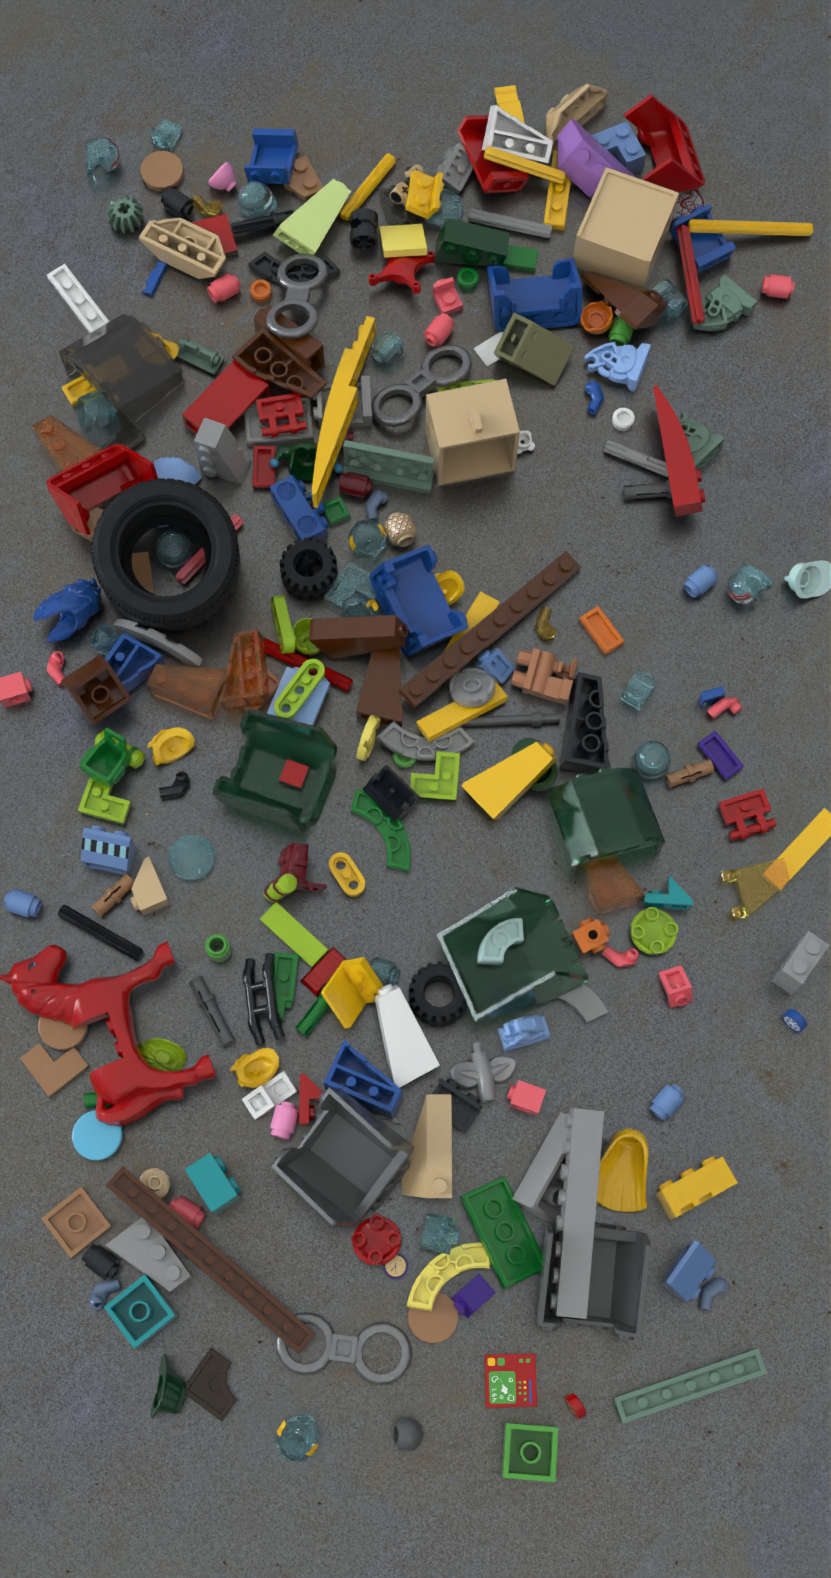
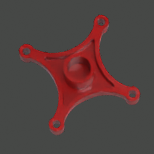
[368,251,435,294]

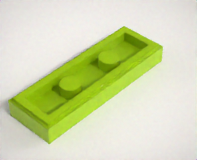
[260,902,328,968]

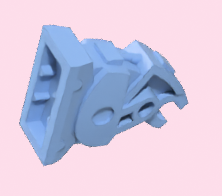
[584,342,651,392]
[497,1015,551,1052]

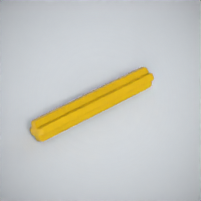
[484,146,566,184]
[339,153,396,221]

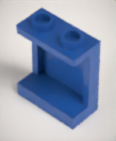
[244,128,299,184]
[669,204,736,274]

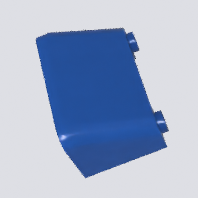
[487,258,582,332]
[369,545,469,657]

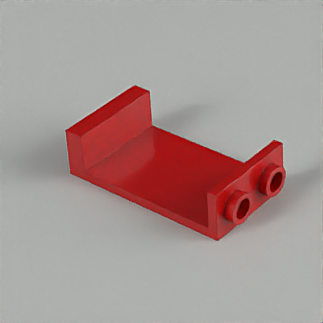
[457,115,529,193]
[182,360,270,434]

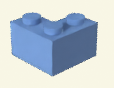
[591,121,646,174]

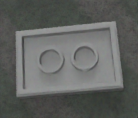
[244,398,314,447]

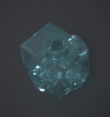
[420,1213,460,1255]

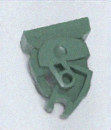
[693,274,757,331]
[679,411,724,469]

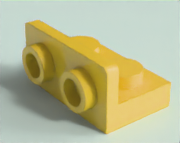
[405,170,444,219]

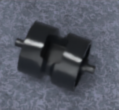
[350,208,378,250]

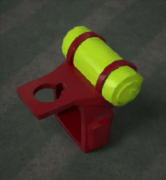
[263,843,327,902]

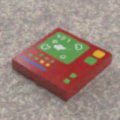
[484,1354,537,1408]

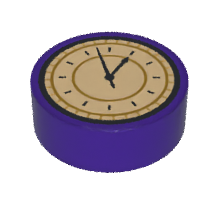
[383,1253,408,1279]

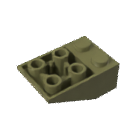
[494,313,575,386]

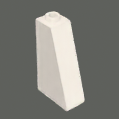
[374,984,440,1088]

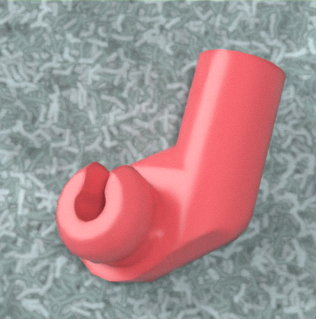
[47,651,66,687]
[707,697,742,719]

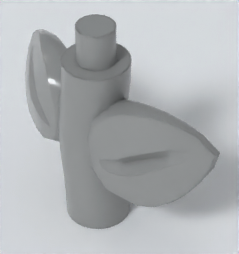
[450,1042,518,1103]

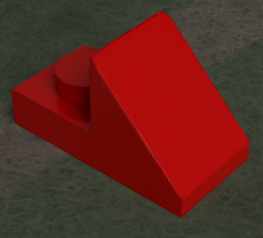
[299,1074,322,1127]

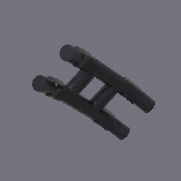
[242,953,285,1045]

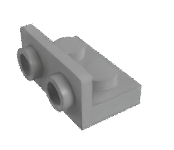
[433,143,473,194]

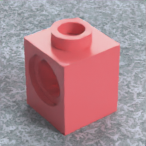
[0,672,33,708]
[507,1080,546,1116]

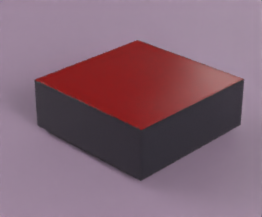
[279,759,309,790]

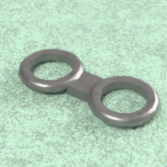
[266,253,328,339]
[371,344,472,427]
[276,1312,412,1385]

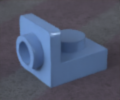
[474,648,516,684]

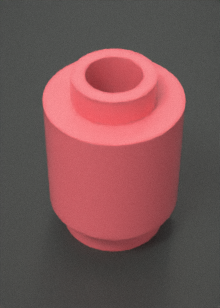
[207,273,241,303]
[761,274,795,299]
[424,313,455,347]
[169,1195,207,1230]

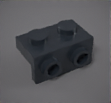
[432,1079,483,1134]

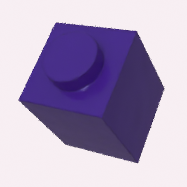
[451,1273,496,1318]

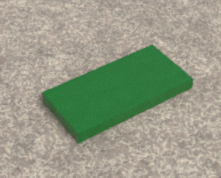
[460,1175,543,1290]

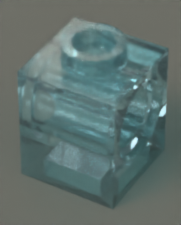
[620,670,657,711]

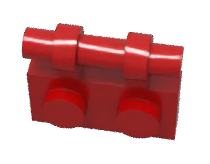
[256,393,307,438]
[718,788,776,841]

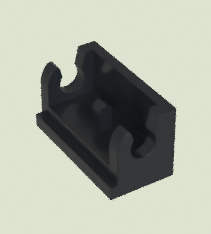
[362,765,420,822]

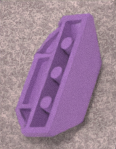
[558,118,635,198]

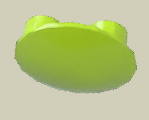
[630,907,678,955]

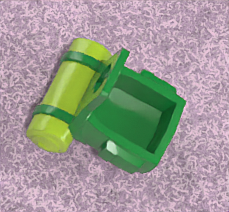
[80,728,145,788]

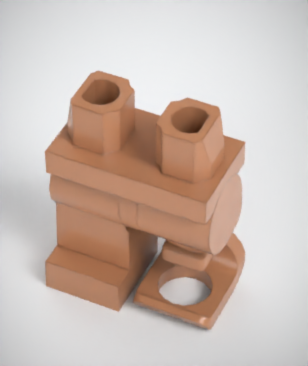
[511,648,578,705]

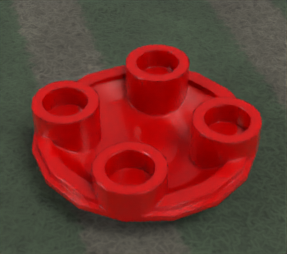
[351,1214,402,1266]

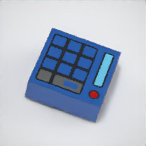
[698,686,726,708]

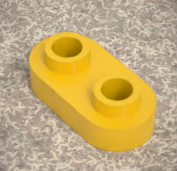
[329,852,365,897]

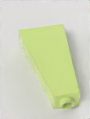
[273,179,351,255]

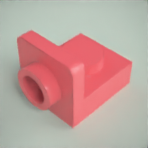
[433,277,463,315]
[659,965,693,1008]

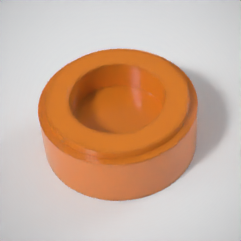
[250,280,272,303]

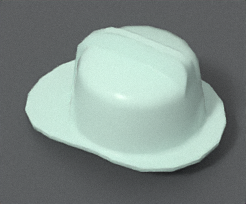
[784,560,831,598]

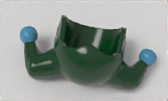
[269,441,343,481]

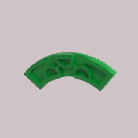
[351,789,411,873]

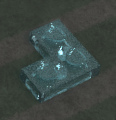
[324,561,378,611]

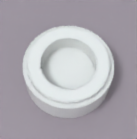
[612,408,635,431]

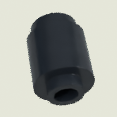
[161,188,194,219]
[82,1243,121,1280]

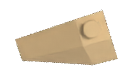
[402,1094,452,1198]

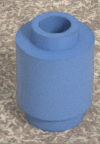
[683,565,718,598]
[4,888,42,918]
[649,1084,685,1121]

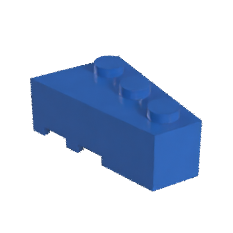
[105,632,165,693]
[324,1039,403,1120]

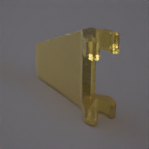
[720,858,790,920]

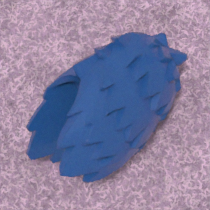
[33,578,101,643]

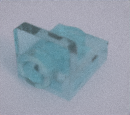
[150,118,182,150]

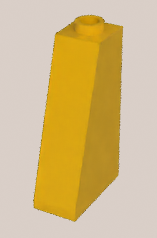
[461,742,558,819]

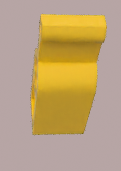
[494,85,525,124]

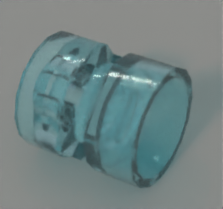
[652,279,689,321]

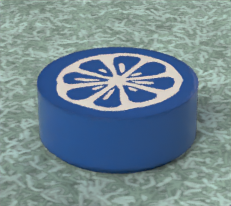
[782,1009,807,1033]

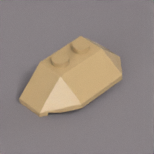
[545,84,609,155]
[139,218,226,279]

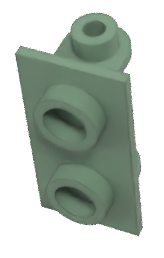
[177,338,225,375]

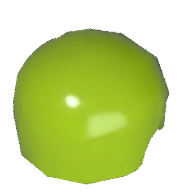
[292,618,321,655]

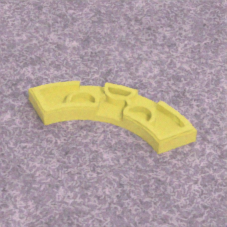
[406,1242,490,1312]

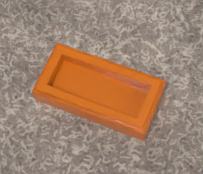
[579,606,625,656]

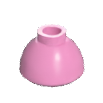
[208,162,237,192]

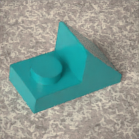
[642,876,693,910]

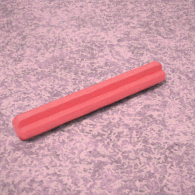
[175,514,243,585]

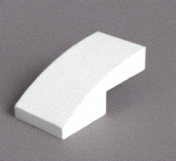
[242,1071,299,1120]

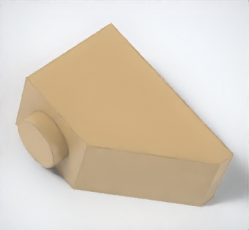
[130,857,170,916]

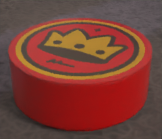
[564,1393,587,1421]

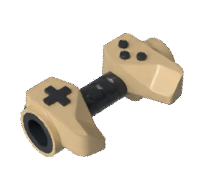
[390,164,424,207]

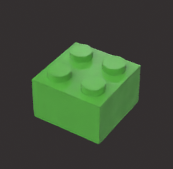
[502,1422,558,1482]

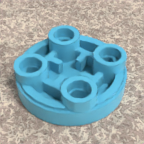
[72,1110,123,1161]

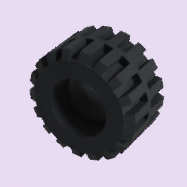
[280,537,338,601]
[409,961,470,1027]

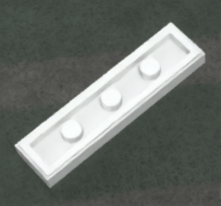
[47,264,114,341]

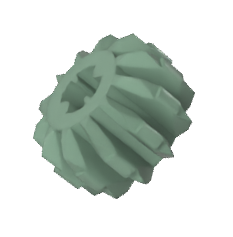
[107,195,144,234]

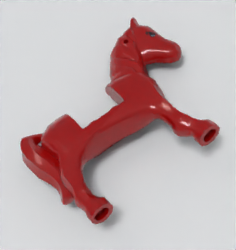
[0,941,217,1126]

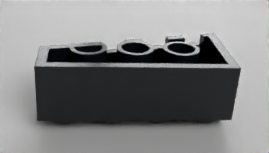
[559,672,611,777]

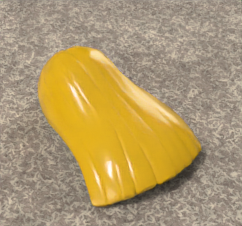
[597,1128,649,1213]

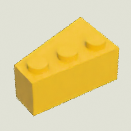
[655,1155,738,1221]

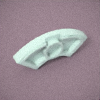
[477,918,524,965]

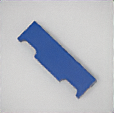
[142,261,168,297]

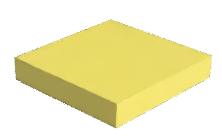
[379,224,427,258]

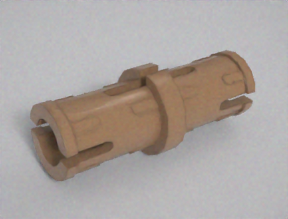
[665,759,714,788]
[91,873,134,918]

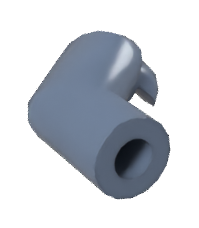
[365,490,388,523]
[699,1277,729,1311]
[89,1278,121,1310]

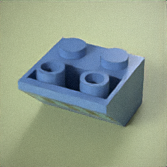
[81,826,137,876]

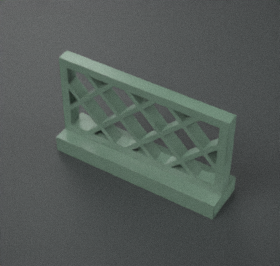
[343,440,435,494]

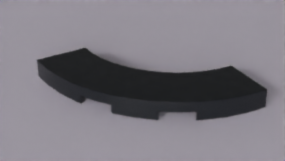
[248,251,340,286]

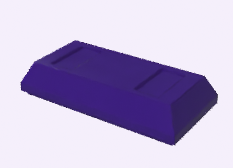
[697,730,744,780]

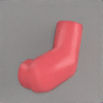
[601,945,639,967]

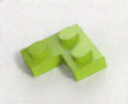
[410,751,460,800]
[78,777,131,825]

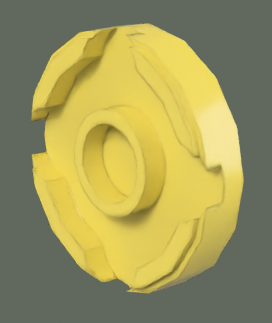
[356,715,381,761]

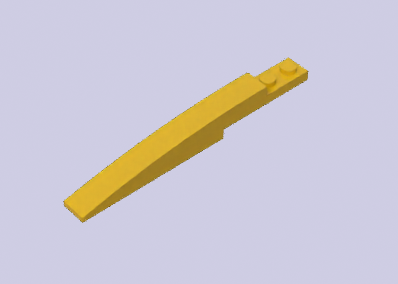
[312,316,376,508]

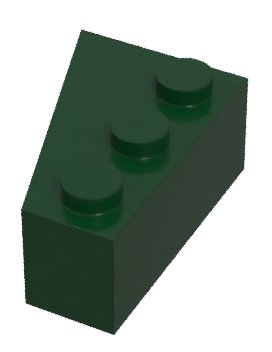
[434,218,510,266]

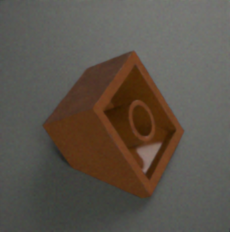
[61,655,132,726]

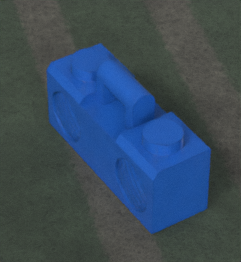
[270,475,329,542]

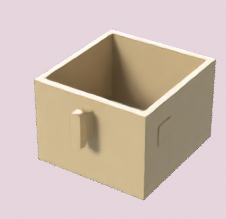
[573,167,679,288]
[425,379,520,486]

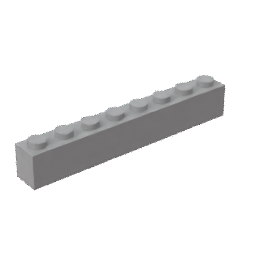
[549,1108,604,1319]

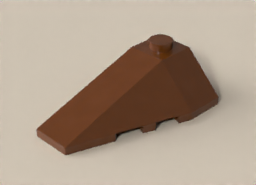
[580,272,668,330]
[232,327,327,399]

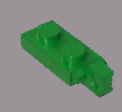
[274,952,299,1021]

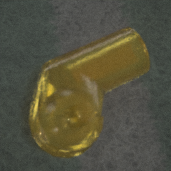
[192,194,223,215]
[535,606,556,639]

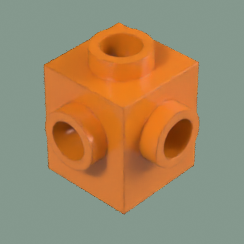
[572,917,611,954]

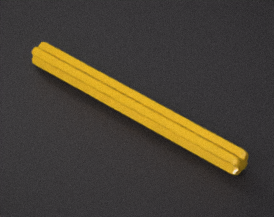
[688,219,814,236]

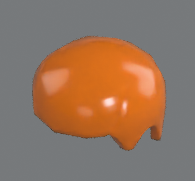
[581,301,614,334]

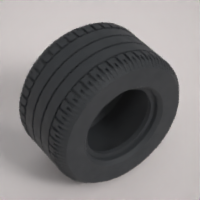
[91,478,240,632]

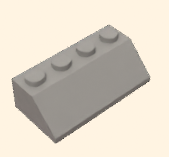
[512,1112,608,1222]

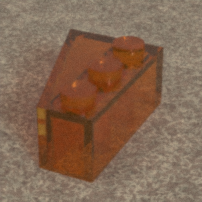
[32,414,101,472]
[218,629,270,711]
[146,664,232,719]
[574,835,645,915]

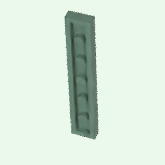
[613,1348,767,1424]

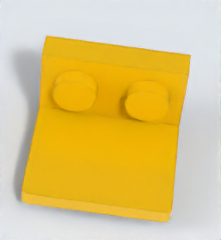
[321,957,384,1029]

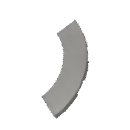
[113,618,203,667]
[376,721,475,761]
[511,971,608,1024]

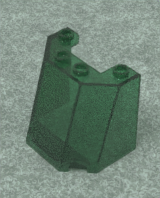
[212,709,337,832]
[545,767,665,877]

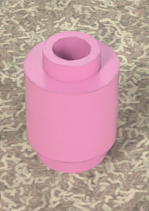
[270,1101,299,1140]

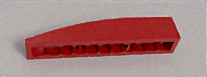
[653,385,706,517]

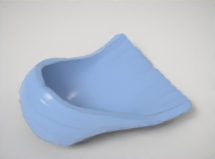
[153,457,202,527]

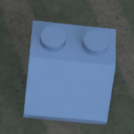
[660,1240,717,1302]

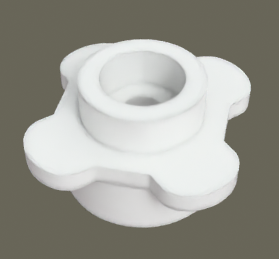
[517,430,535,454]

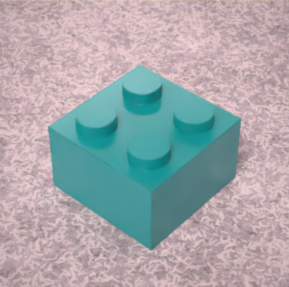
[184,1153,242,1216]
[104,1274,178,1349]

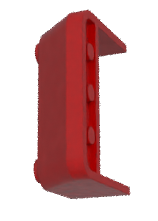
[624,94,705,193]
[46,444,158,536]

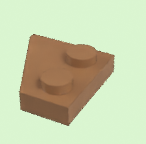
[284,155,323,202]

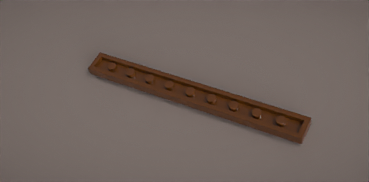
[399,551,581,708]
[106,1166,315,1354]

